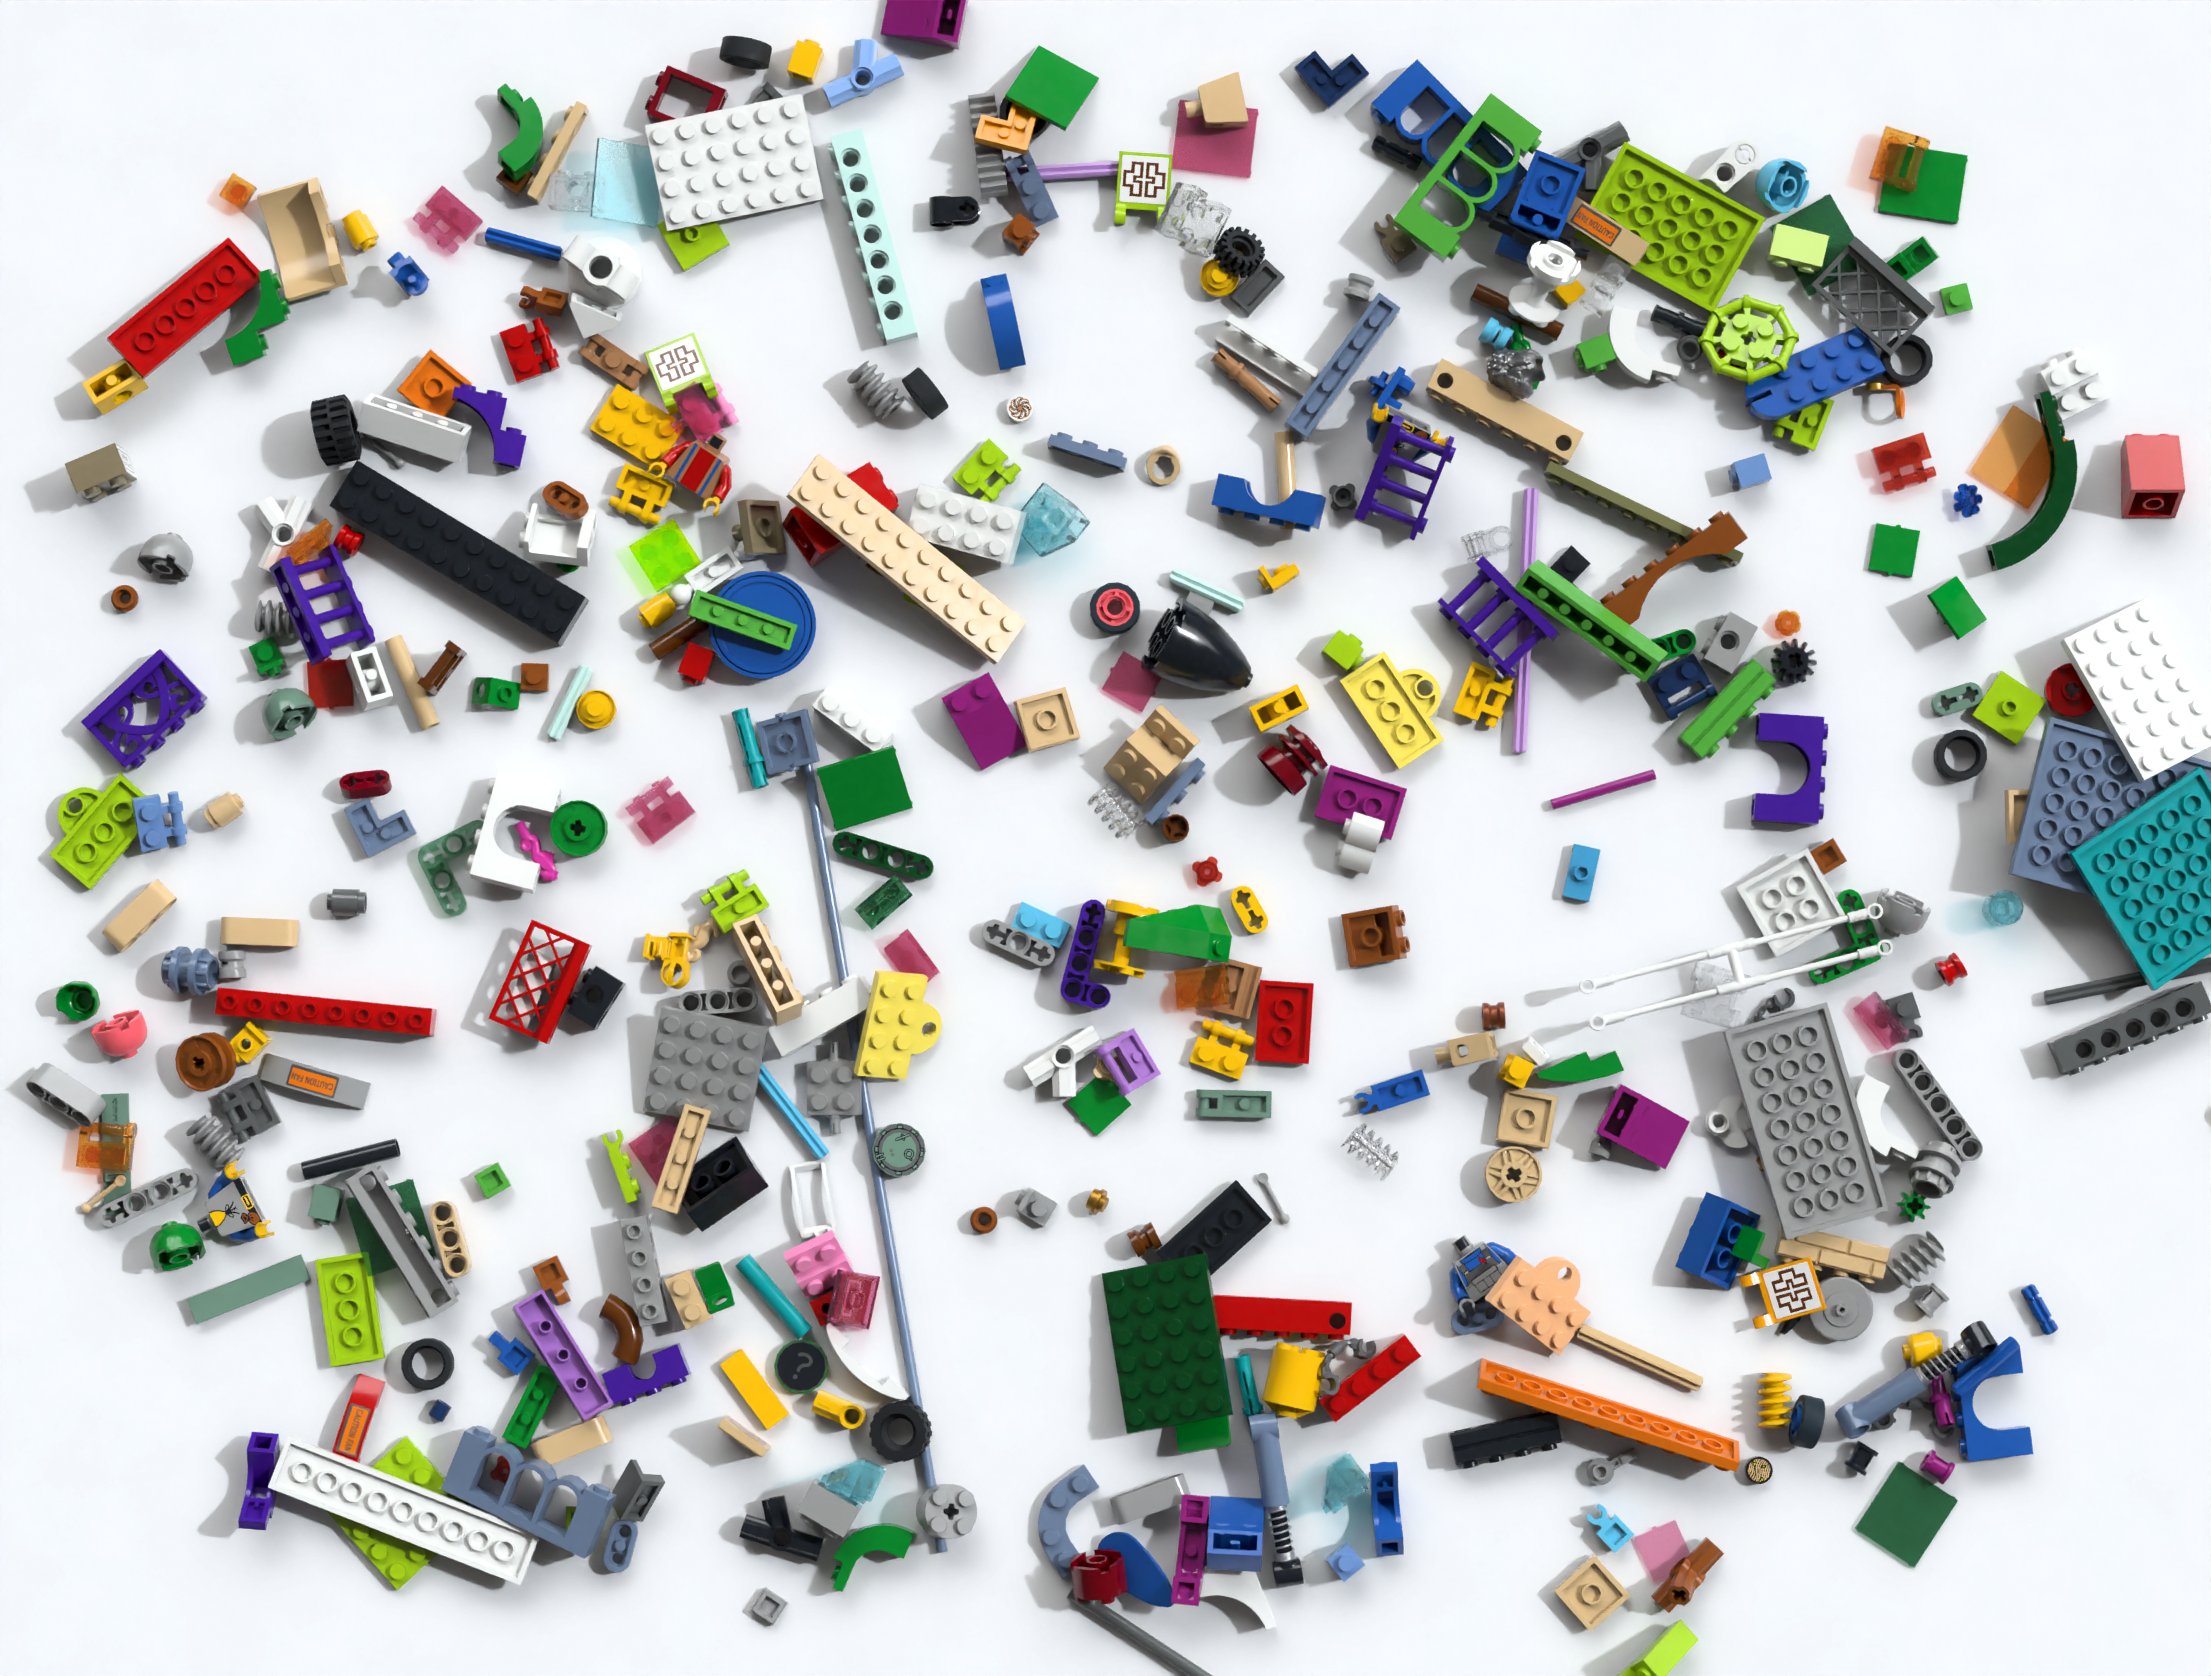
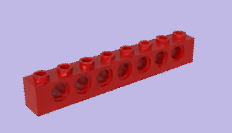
[215,987,437,1036]

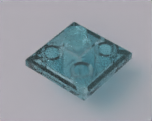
[1021,483,1090,557]
[1321,1452,1370,1514]
[821,1458,887,1504]

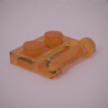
[1869,126,1930,192]
[76,1122,137,1171]

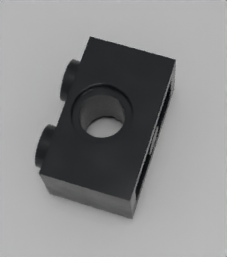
[567,966,626,1029]

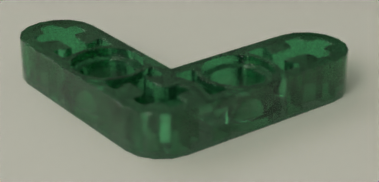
[418,820,484,917]

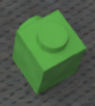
[1573,333,1617,375]

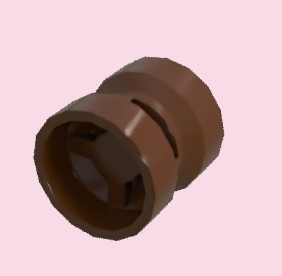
[1162,814,1189,842]
[1127,1222,1162,1257]

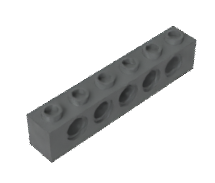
[2047,981,2211,1076]

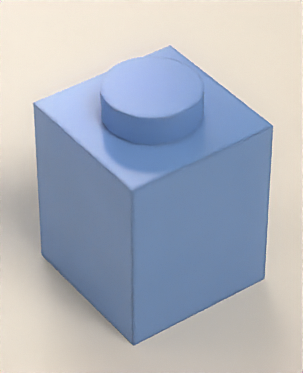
[1728,453,1772,491]
[1326,1541,1365,1582]

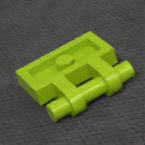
[1772,399,1834,452]
[952,439,1022,502]
[699,869,769,935]

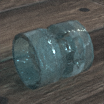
[1982,890,2023,927]

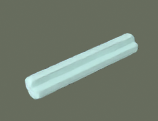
[1169,569,1244,613]
[547,665,593,740]

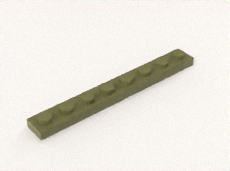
[1544,461,1744,567]

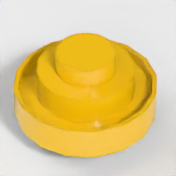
[1200,258,1239,297]
[576,690,617,730]

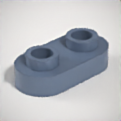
[1451,1301,1505,1335]
[603,1520,638,1573]

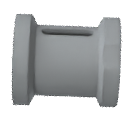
[1913,1283,1949,1319]

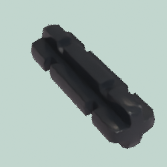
[1371,136,1422,171]

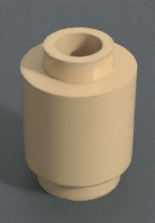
[203,791,245,829]

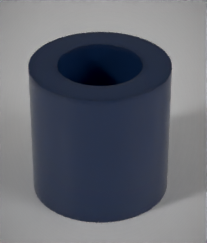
[428,1399,452,1422]

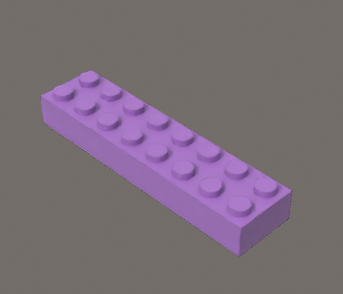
[512,1289,613,1423]

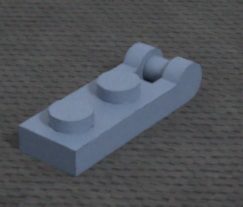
[1004,149,1059,228]

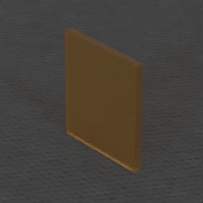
[1970,405,2069,509]

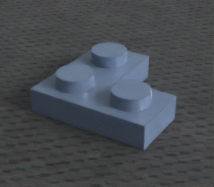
[344,798,417,858]

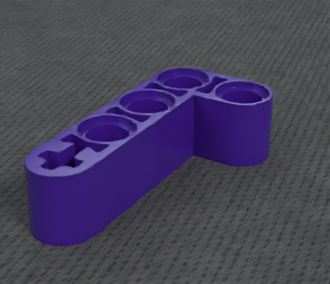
[1060,899,1111,1009]

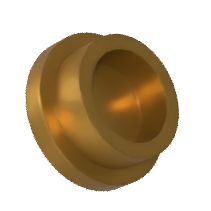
[1086,1188,1109,1215]

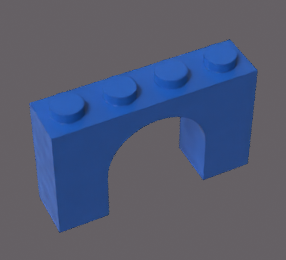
[1949,1348,2033,1461]

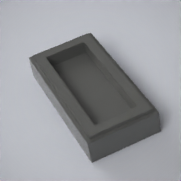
[1229,259,1285,317]

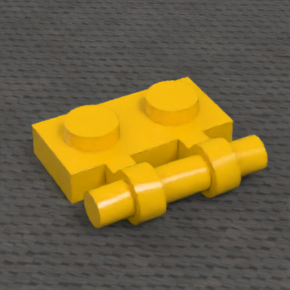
[608,463,675,526]
[1452,661,1514,728]
[1189,1019,1255,1080]

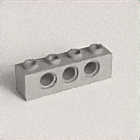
[619,1214,670,1327]

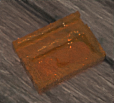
[285,518,333,566]
[1174,964,1231,1011]

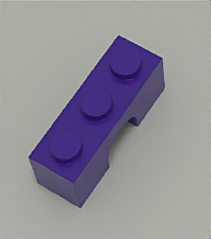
[602,1343,691,1407]

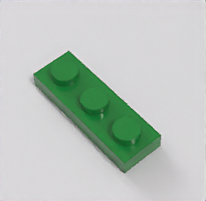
[502,1364,559,1449]

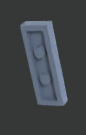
[1048,432,1127,472]
[1144,757,1206,826]

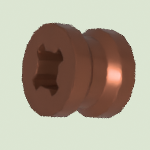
[1482,1002,1506,1029]

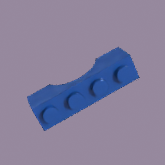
[1211,473,1326,532]

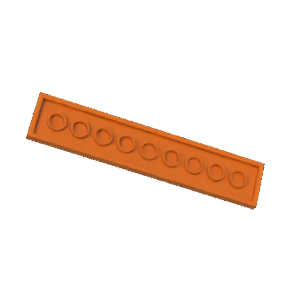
[1476,1358,1740,1472]

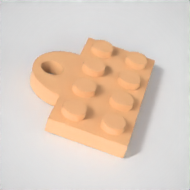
[1484,1255,1591,1355]

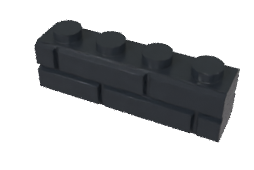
[1448,1411,1562,1469]

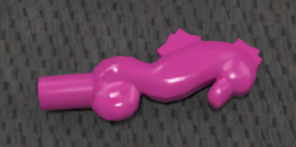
[514,821,559,882]

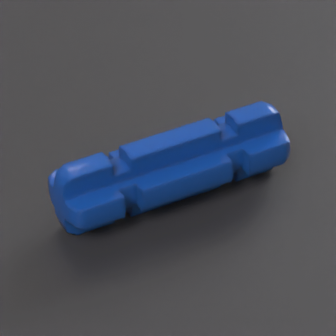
[2021,1284,2058,1335]

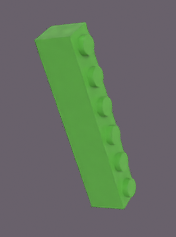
[1514,560,1668,683]

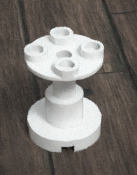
[1508,240,1581,327]

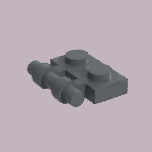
[216,1075,282,1144]

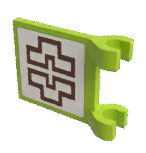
[1114,151,1173,228]
[644,332,719,415]

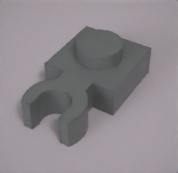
[1885,992,1923,1042]

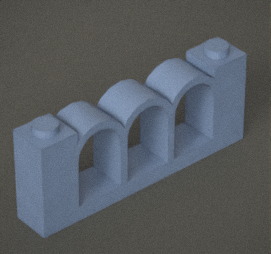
[441,1425,617,1559]

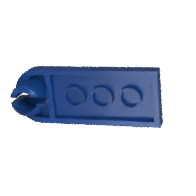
[1745,327,1886,421]

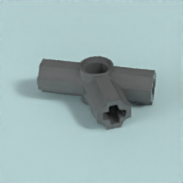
[1556,121,1630,192]

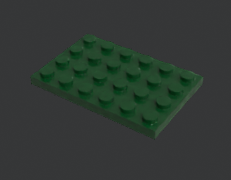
[1102,1254,1233,1434]

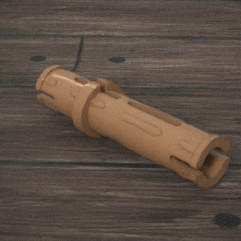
[1211,348,1282,413]

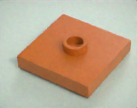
[396,349,472,417]

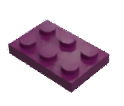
[1314,765,1407,840]

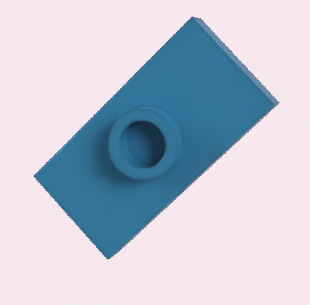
[1562,844,1600,902]

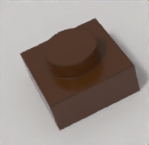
[496,169,534,197]

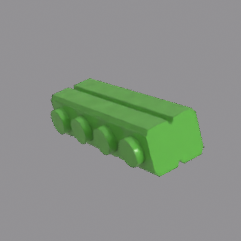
[1677,658,1776,760]

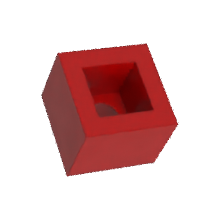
[809,1290,835,1326]

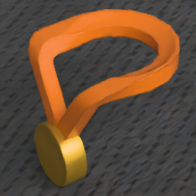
[1866,383,1905,419]

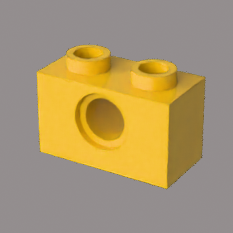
[82,358,149,415]
[1248,684,1309,734]

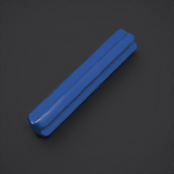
[485,227,563,261]
[1951,1336,2020,1397]

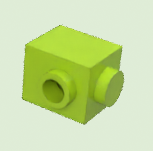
[1321,629,1364,672]

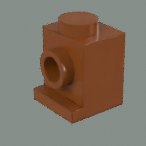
[1002,212,1040,255]

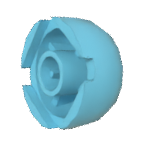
[1755,158,1809,213]

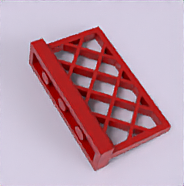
[489,920,592,1044]

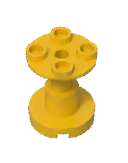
[1093,899,1160,979]

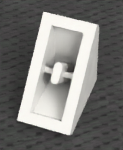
[569,292,622,339]

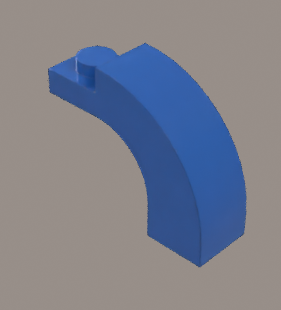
[980,274,1026,370]
[1369,1462,1404,1557]

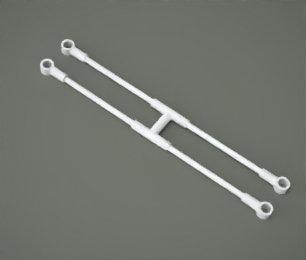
[1579,903,1893,1031]

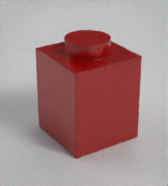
[678,642,717,686]

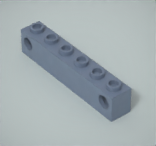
[1284,293,1400,442]

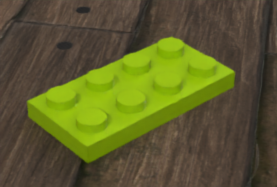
[315,1251,386,1367]

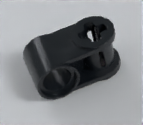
[929,196,981,227]

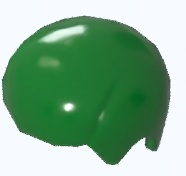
[55,981,100,1021]

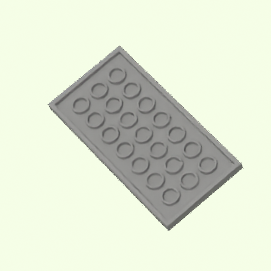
[1723,1002,1889,1240]

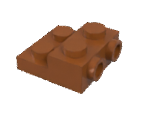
[1341,905,1410,967]

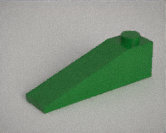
[1123,904,1232,963]

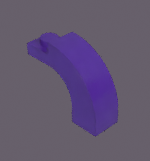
[238,1432,280,1530]

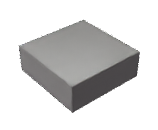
[750,1587,788,1625]

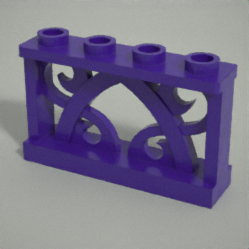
[81,649,208,770]

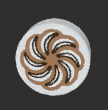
[1007,395,1034,422]

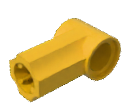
[811,1389,867,1429]

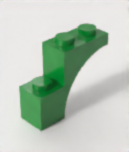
[225,269,291,366]

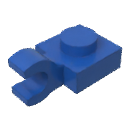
[488,1330,536,1376]

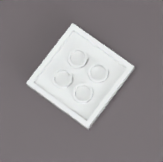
[1736,848,1845,958]

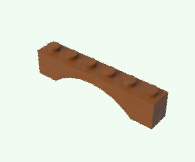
[1599,510,1748,625]

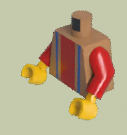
[648,433,732,517]

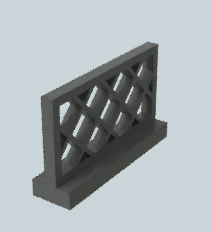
[1811,236,1935,357]

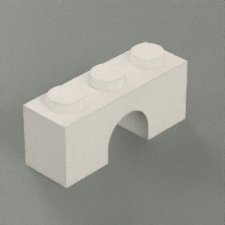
[812,685,894,751]

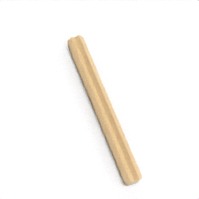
[1576,1324,1703,1391]

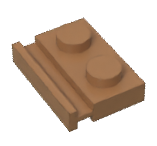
[1211,959,1262,1020]

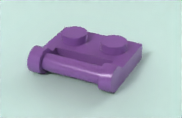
[1094,1028,1161,1097]

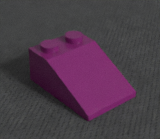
[942,672,1026,771]

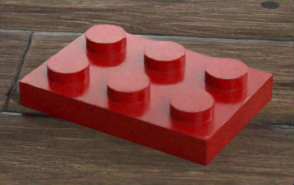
[1255,980,1314,1064]

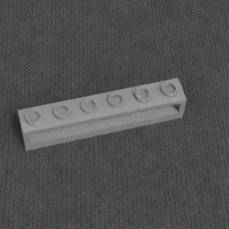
[344,1163,460,1319]

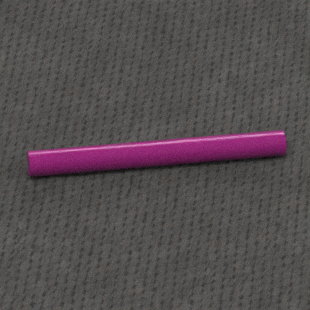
[1551,769,1656,810]

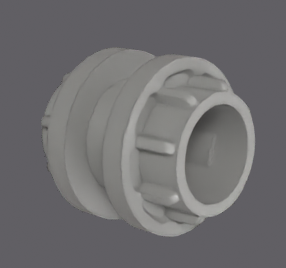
[1908,1141,1962,1199]

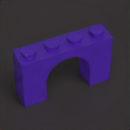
[1751,713,1828,826]

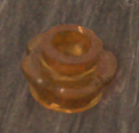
[1775,610,1801,636]

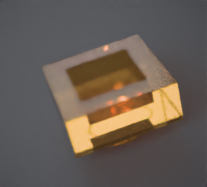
[219,173,257,211]

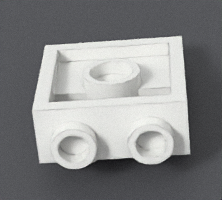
[2037,347,2110,422]

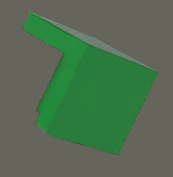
[1731,1224,1770,1269]

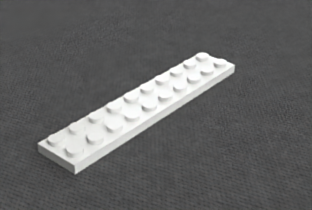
[268,1436,540,1585]

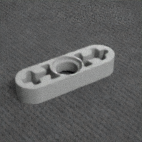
[982,919,1055,966]

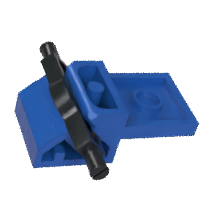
[1474,149,1589,266]

